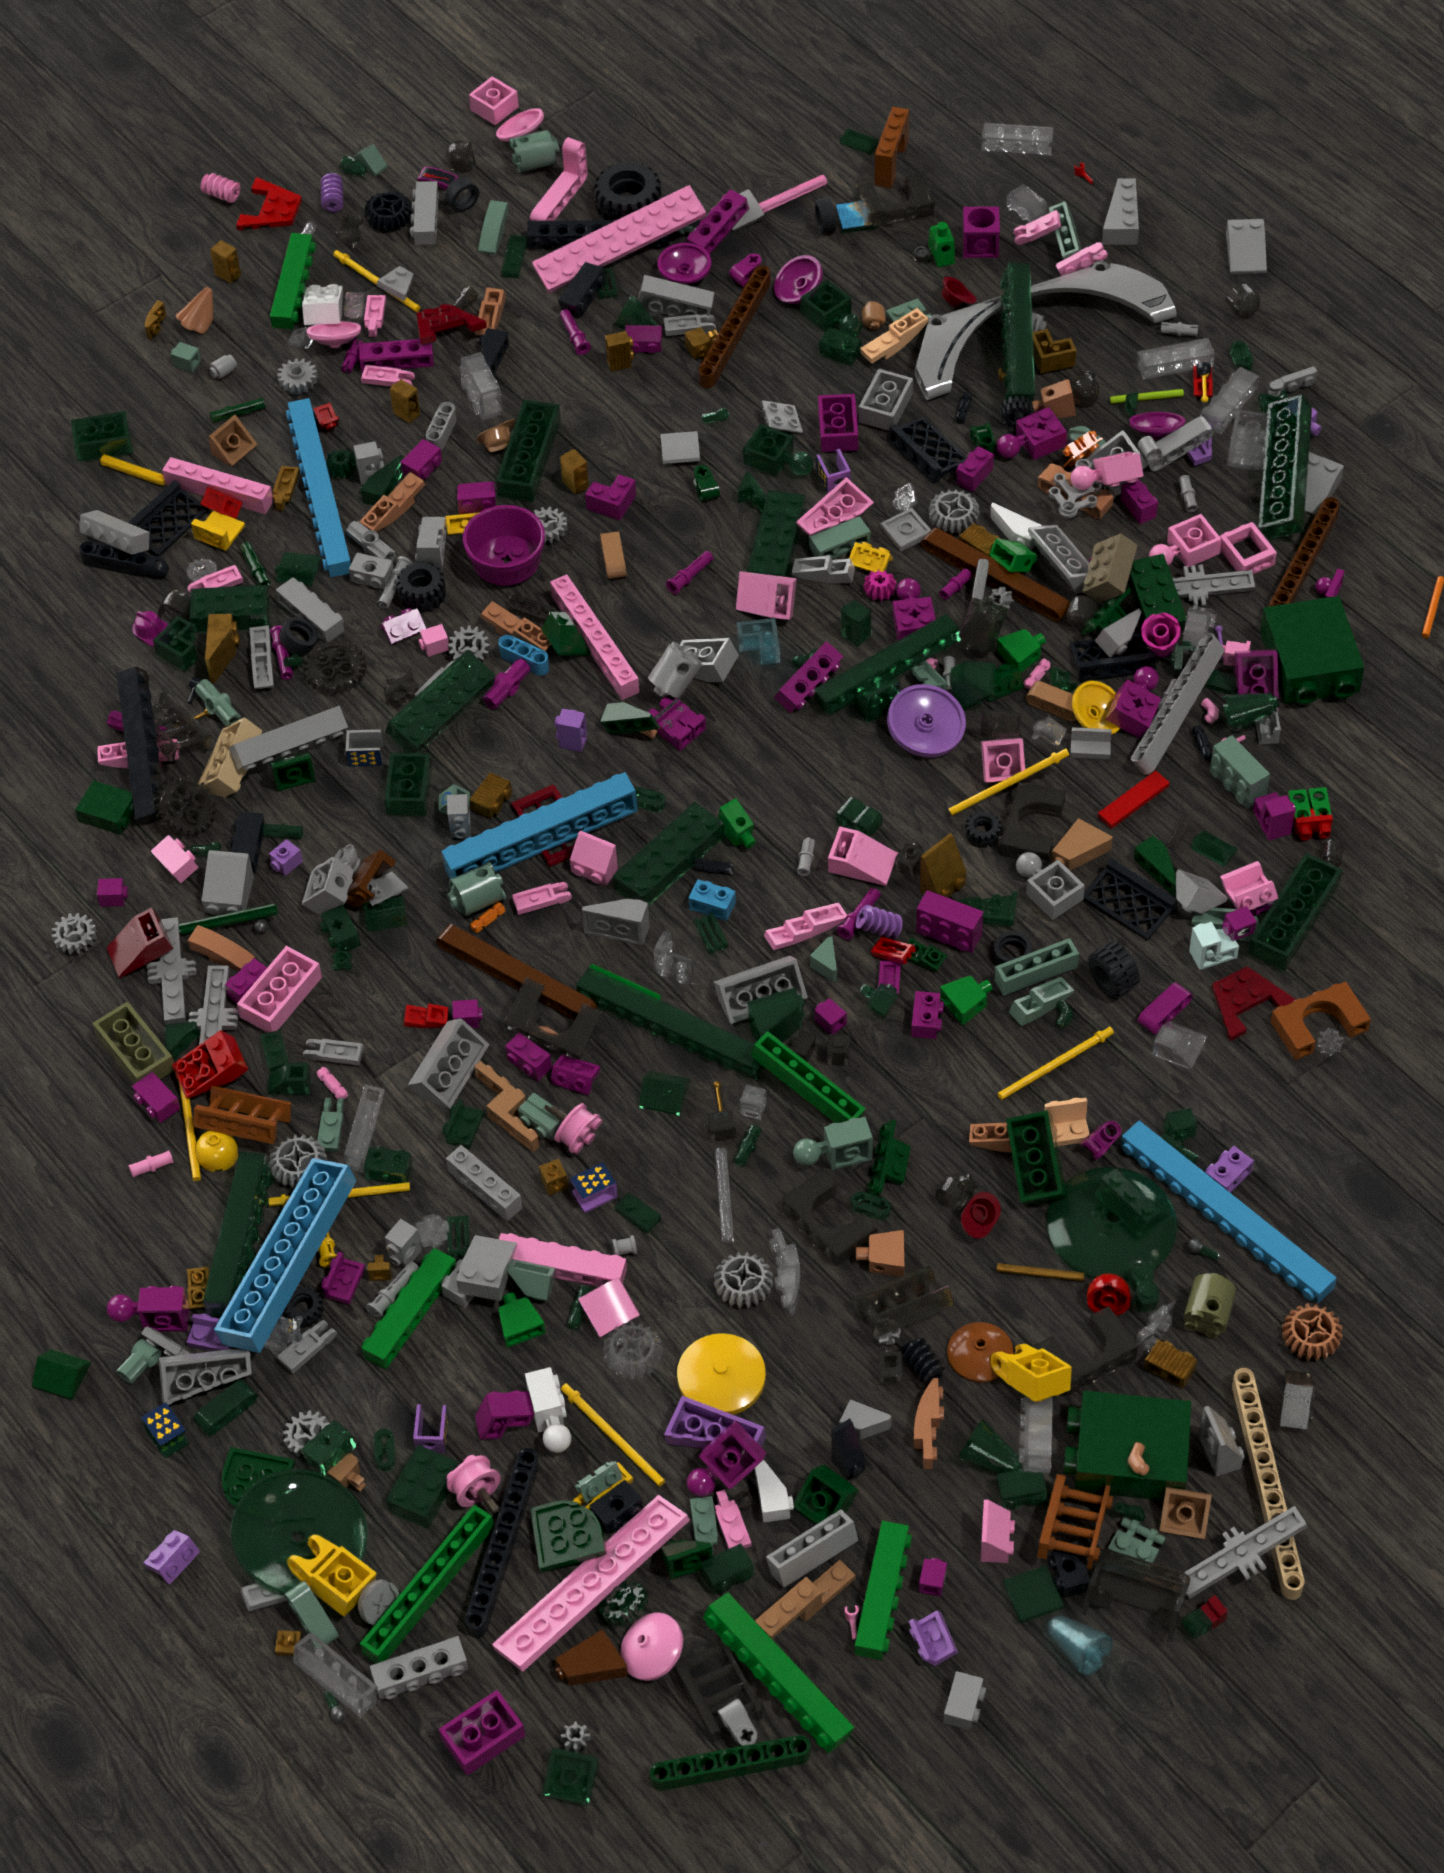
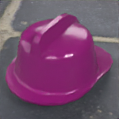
[132,611,174,647]

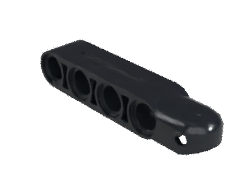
[79,541,169,578]

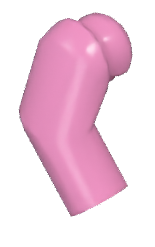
[1201,698,1219,724]

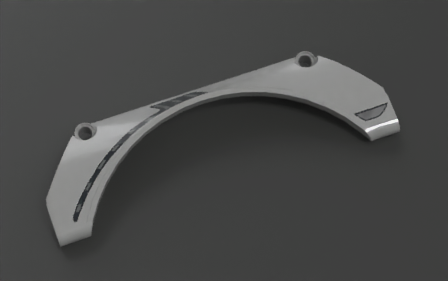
[915,260,1177,400]

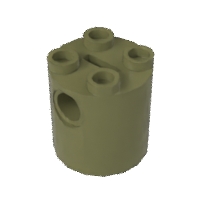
[1184,1273,1237,1338]

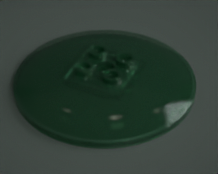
[1047,1167,1177,1281]
[230,1469,368,1596]

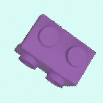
[143,1530,200,1584]
[909,1610,958,1666]

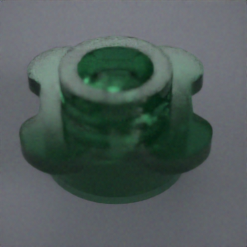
[332,951,352,971]

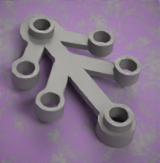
[1049,459,1102,518]

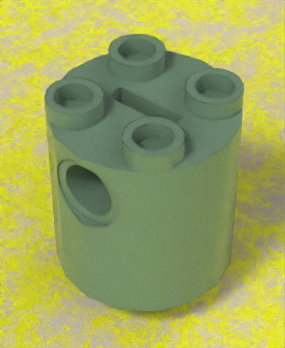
[509,130,560,173]
[447,862,506,916]

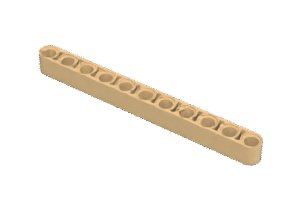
[1232,1368,1304,1600]

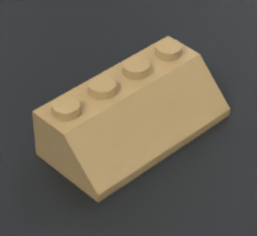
[196,717,262,797]

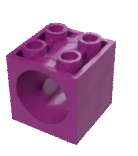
[962,207,1000,258]

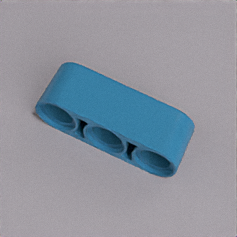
[499,635,549,676]

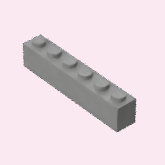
[229,706,348,771]

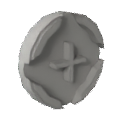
[357,1579,399,1626]

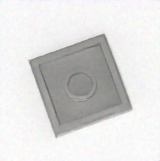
[880,508,931,551]

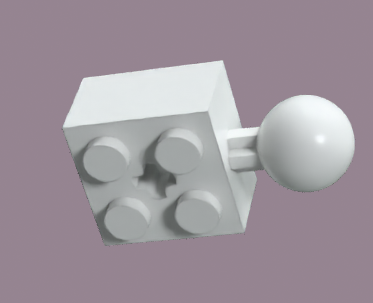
[525,1367,571,1453]

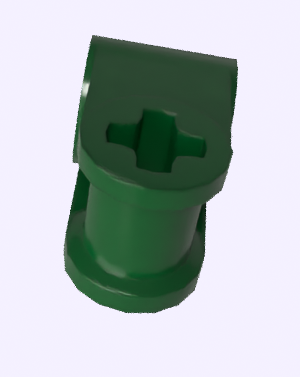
[970,423,995,454]
[694,465,720,502]

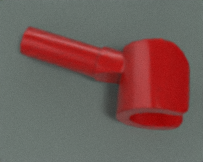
[1074,162,1094,184]

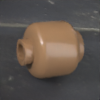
[861,302,886,330]

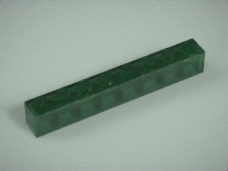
[814,614,961,715]

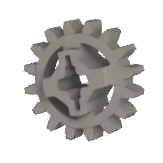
[534,507,567,543]
[448,625,490,668]
[52,913,97,954]
[283,1410,333,1459]

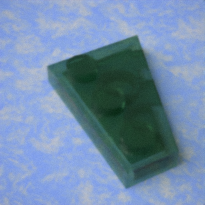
[955,892,1018,926]

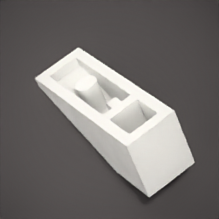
[990,503,1042,550]
[754,1460,794,1523]

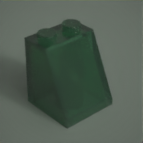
[747,988,805,1043]

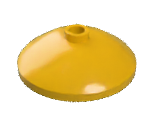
[1072,681,1120,735]

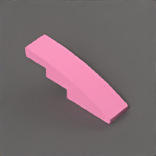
[764,903,847,950]

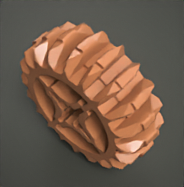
[1282,1303,1343,1361]

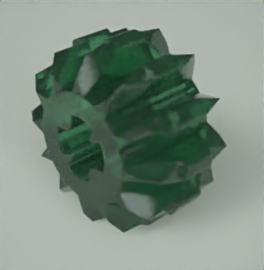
[326,448,357,480]

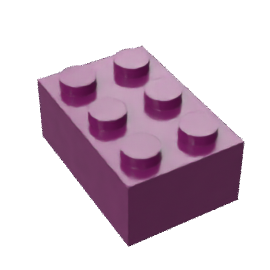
[818,394,858,452]
[916,890,983,953]
[439,1690,525,1776]

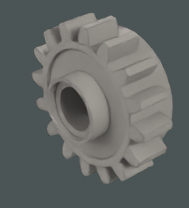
[277,358,318,394]

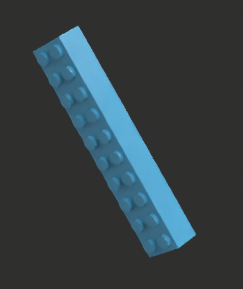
[442,772,638,879]
[214,1158,357,1353]

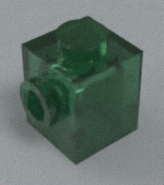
[1163,1108,1197,1142]

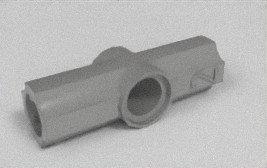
[346,521,396,562]

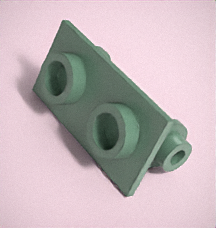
[911,659,948,690]
[575,1461,623,1503]

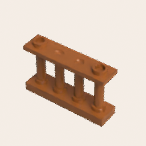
[193,1085,292,1144]
[1037,1474,1113,1570]

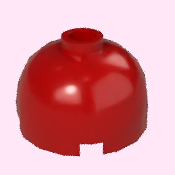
[1087,1273,1131,1316]

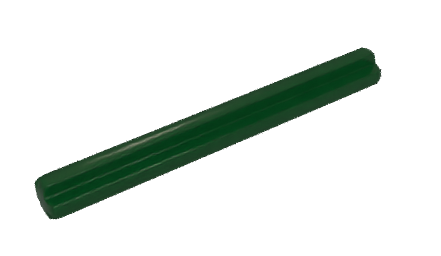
[178,904,278,935]

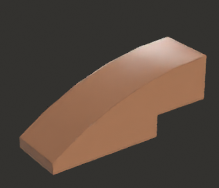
[475,288,506,335]
[188,925,255,971]

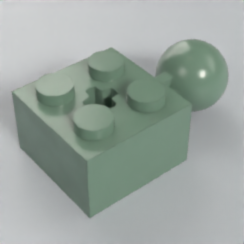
[793,1117,873,1170]

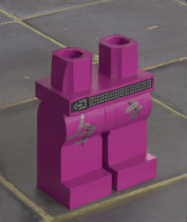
[648,697,706,751]

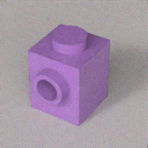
[269,839,303,876]

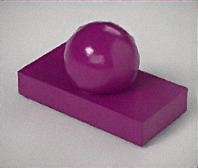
[1315,569,1345,598]

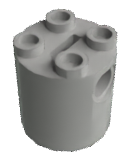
[648,641,702,698]

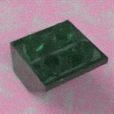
[854,679,900,722]

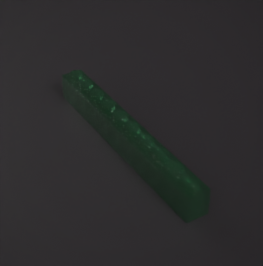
[576,967,765,1080]

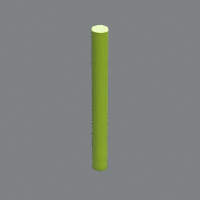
[1110,389,1184,404]

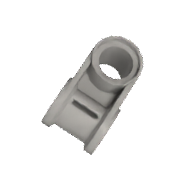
[718,1699,757,1746]

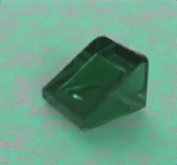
[1125,392,1139,417]

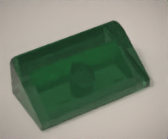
[1191,831,1238,866]

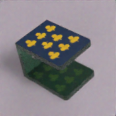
[141,1402,189,1458]

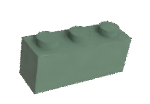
[809,516,870,559]

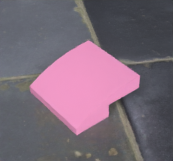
[579,1277,640,1337]

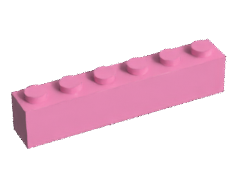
[162,457,274,514]
[499,1233,627,1287]

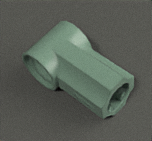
[117,1339,161,1384]

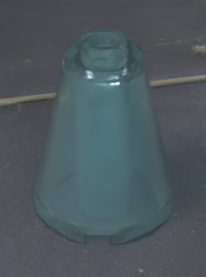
[1048,1615,1113,1675]

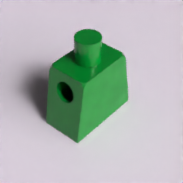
[928,222,955,268]
[989,538,1037,572]
[997,629,1046,674]
[717,798,757,849]
[940,976,992,1025]
[498,1293,546,1348]

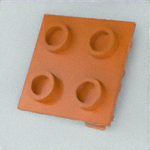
[1062,431,1102,469]

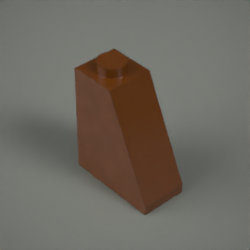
[554,1630,628,1686]

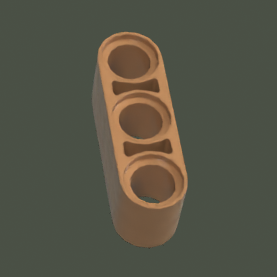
[600,531,627,579]
[1025,681,1077,722]

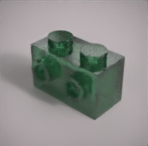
[819,327,862,366]
[363,1147,413,1184]

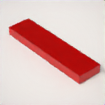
[1098,771,1170,829]

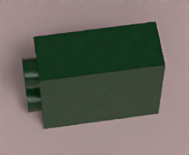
[1260,596,1365,705]
[1064,1391,1191,1501]

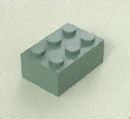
[1210,735,1270,809]

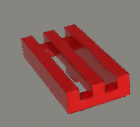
[870,937,916,964]

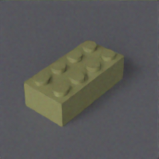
[92,1002,174,1084]

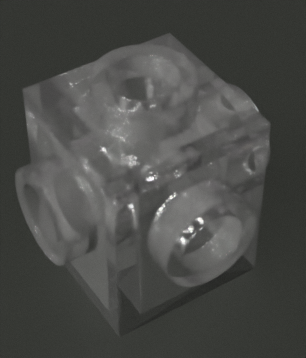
[415,1214,450,1248]

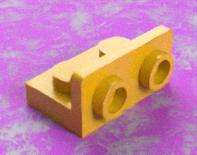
[849,542,893,573]

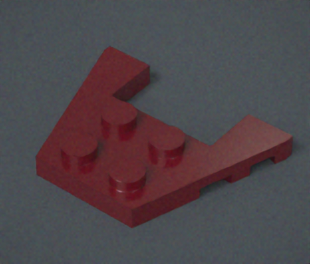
[417,304,487,345]
[1212,966,1296,1041]

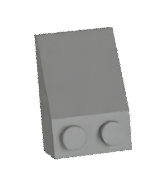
[1226,219,1267,274]
[1085,430,1148,488]
[1283,452,1344,517]
[680,638,739,682]
[582,899,650,946]
[456,1235,517,1301]
[1199,1406,1244,1476]

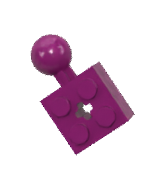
[997,407,1067,460]
[893,578,937,645]
[1105,666,1161,738]
[107,1286,190,1332]
[687,1420,766,1497]

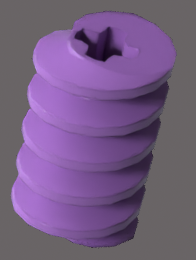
[321,173,344,213]
[856,905,903,940]

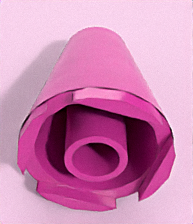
[1141,613,1181,658]

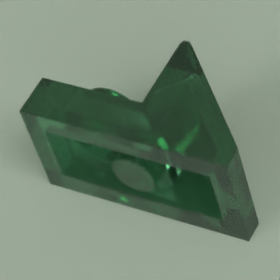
[738,471,767,511]

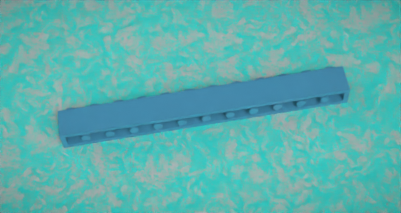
[286,398,351,577]
[1121,1121,1336,1305]

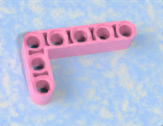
[530,137,587,221]

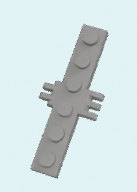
[1173,565,1255,607]
[147,917,197,1025]
[188,966,239,1045]
[1177,1506,1308,1598]

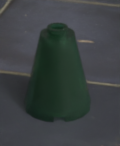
[1222,693,1280,733]
[958,1420,1023,1477]

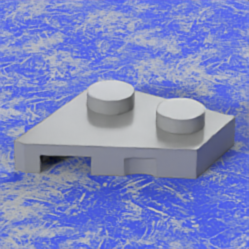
[377,266,413,301]

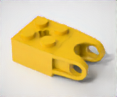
[991,1343,1072,1402]
[287,1535,377,1617]

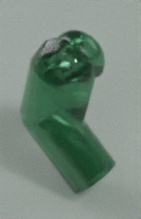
[702,408,729,423]
[792,648,817,667]
[283,654,303,668]
[190,842,221,855]
[1056,999,1074,1028]
[1114,1501,1146,1522]

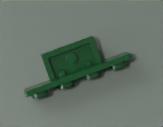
[1081,586,1133,635]
[868,1119,911,1199]

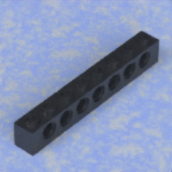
[526,220,670,249]

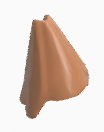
[176,287,214,334]

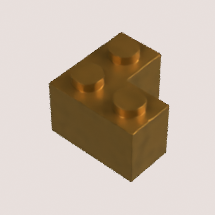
[1029,329,1076,373]

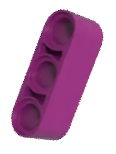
[1137,982,1193,1034]

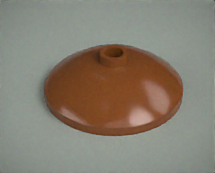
[947,1322,1014,1383]

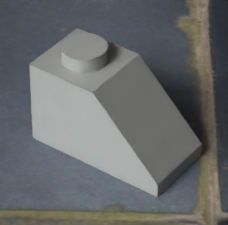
[840,1400,891,1440]

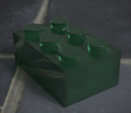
[71,411,133,462]
[384,753,432,816]
[386,1444,459,1529]

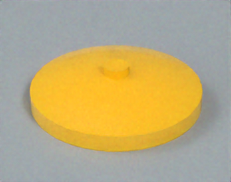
[677,1333,766,1415]

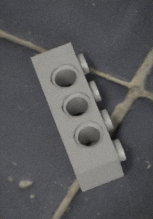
[446,1145,523,1221]
[370,1636,469,1700]

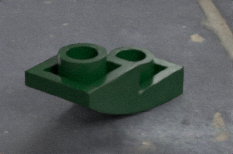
[902,938,947,972]

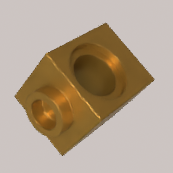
[539,1159,568,1196]

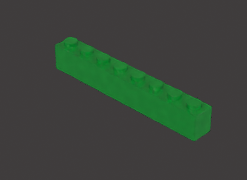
[360,1505,494,1664]
[703,1592,855,1754]

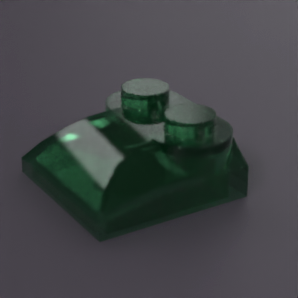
[542,1747,600,1805]

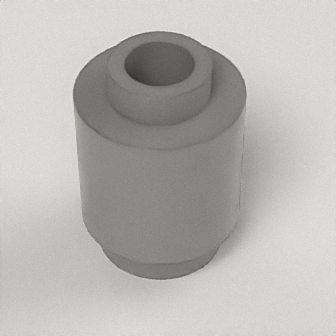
[209,354,237,380]

